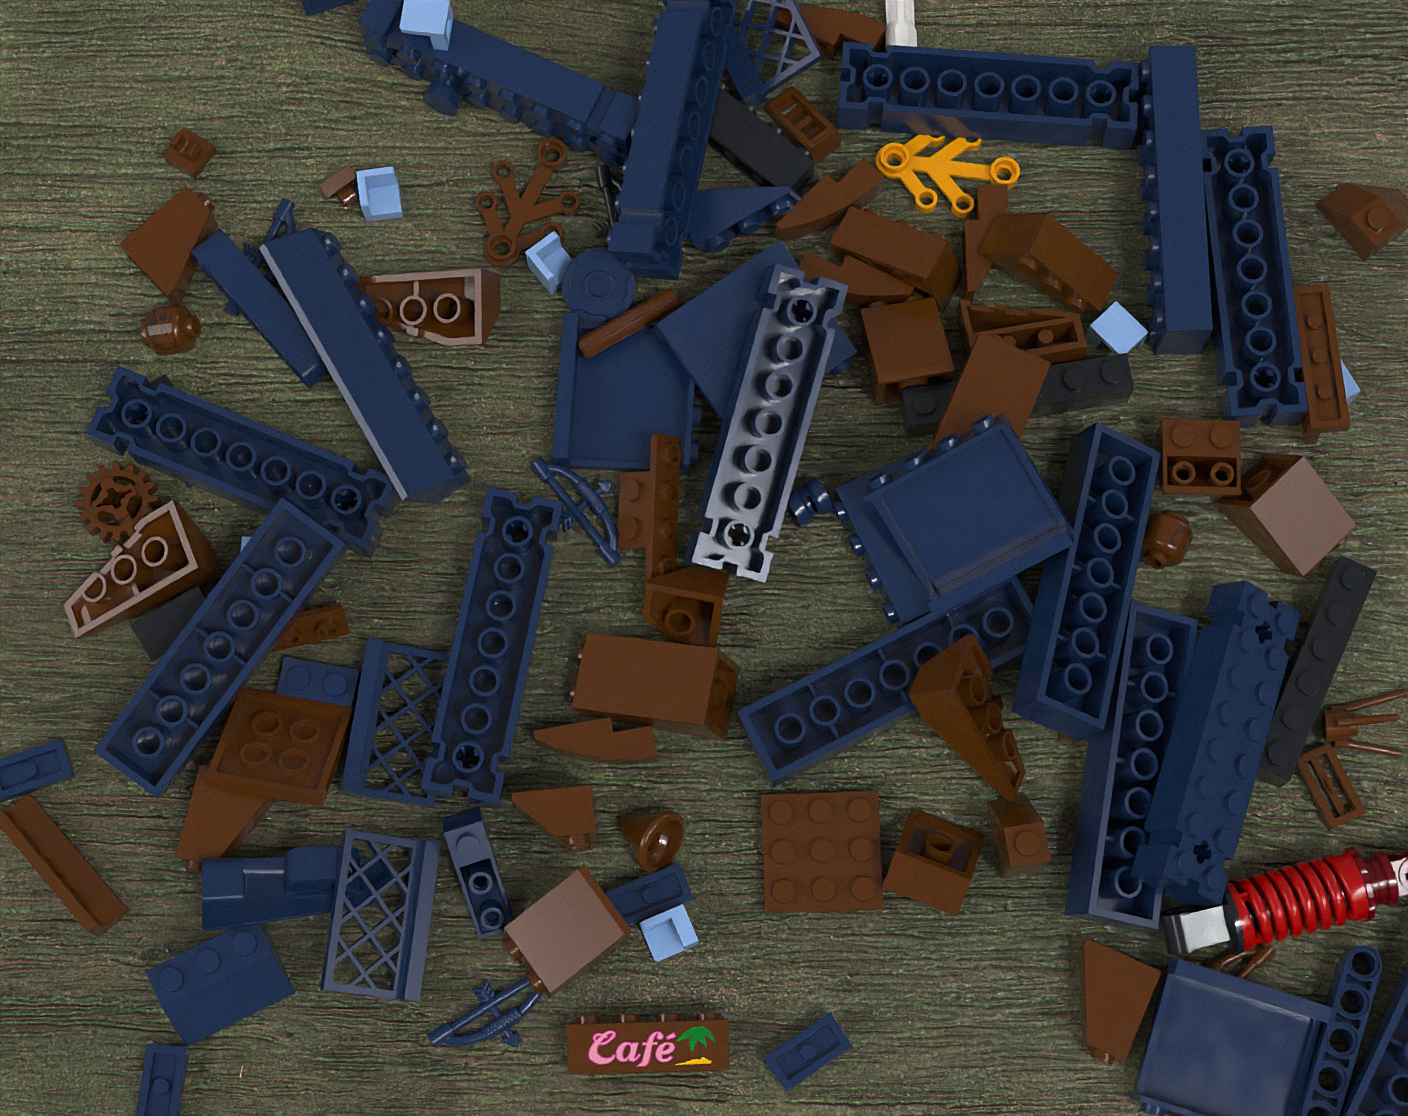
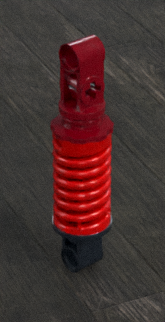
[1159,847,1408,956]

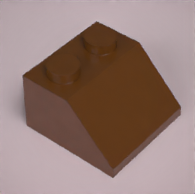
[511,785,599,852]
[882,807,985,916]

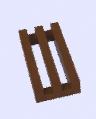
[1295,742,1367,831]

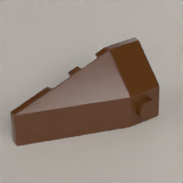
[357,268,500,347]
[908,634,1026,801]

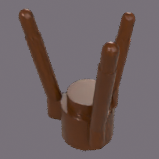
[1321,690,1407,757]

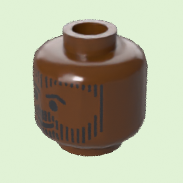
[141,304,201,356]
[1140,510,1193,569]

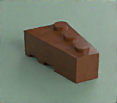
[830,206,963,313]
[978,213,1118,315]
[957,299,1088,366]

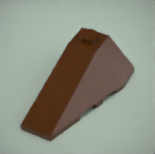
[63,500,223,640]

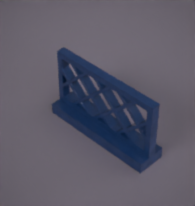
[725,0,824,107]
[340,637,450,808]
[320,829,441,1002]

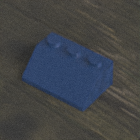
[146,923,296,1047]

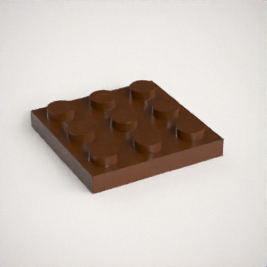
[206,688,354,807]
[761,791,884,914]

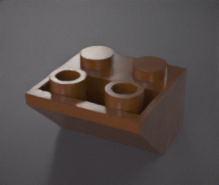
[1156,419,1241,497]

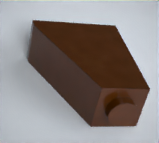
[119,186,218,305]
[175,765,277,873]
[987,795,1051,879]
[1079,938,1162,1066]

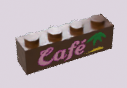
[567,1013,730,1076]

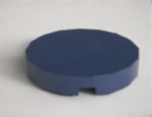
[562,248,636,323]

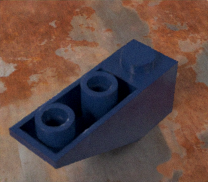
[688,186,802,254]
[442,806,514,939]

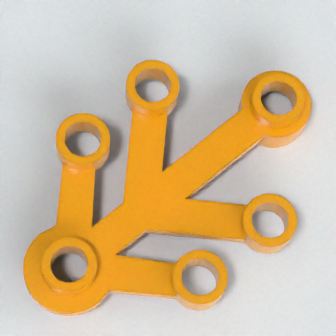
[876,135,1020,219]

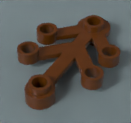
[475,138,581,268]

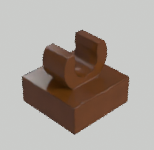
[163,127,216,180]
[317,164,359,209]

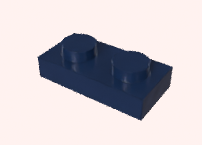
[276,657,361,711]
[0,739,76,802]
[606,863,694,927]
[763,1013,852,1092]
[136,1044,190,1116]

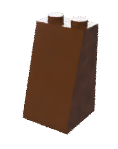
[925,331,1051,455]
[570,632,740,742]

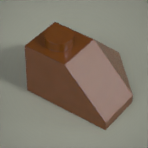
[1316,183,1408,262]
[642,566,729,648]

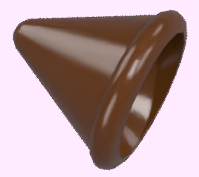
[619,811,685,873]

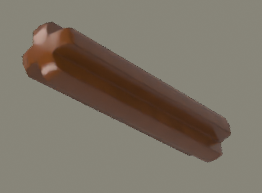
[577,289,680,358]

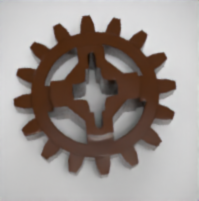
[75,461,162,545]

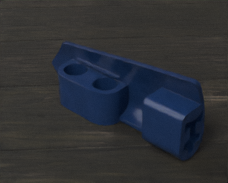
[202,846,391,932]

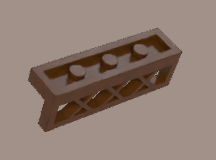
[1293,284,1350,445]
[0,793,130,937]

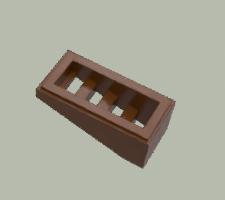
[764,86,840,165]

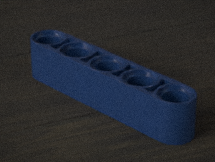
[190,229,329,389]
[1296,945,1382,1116]

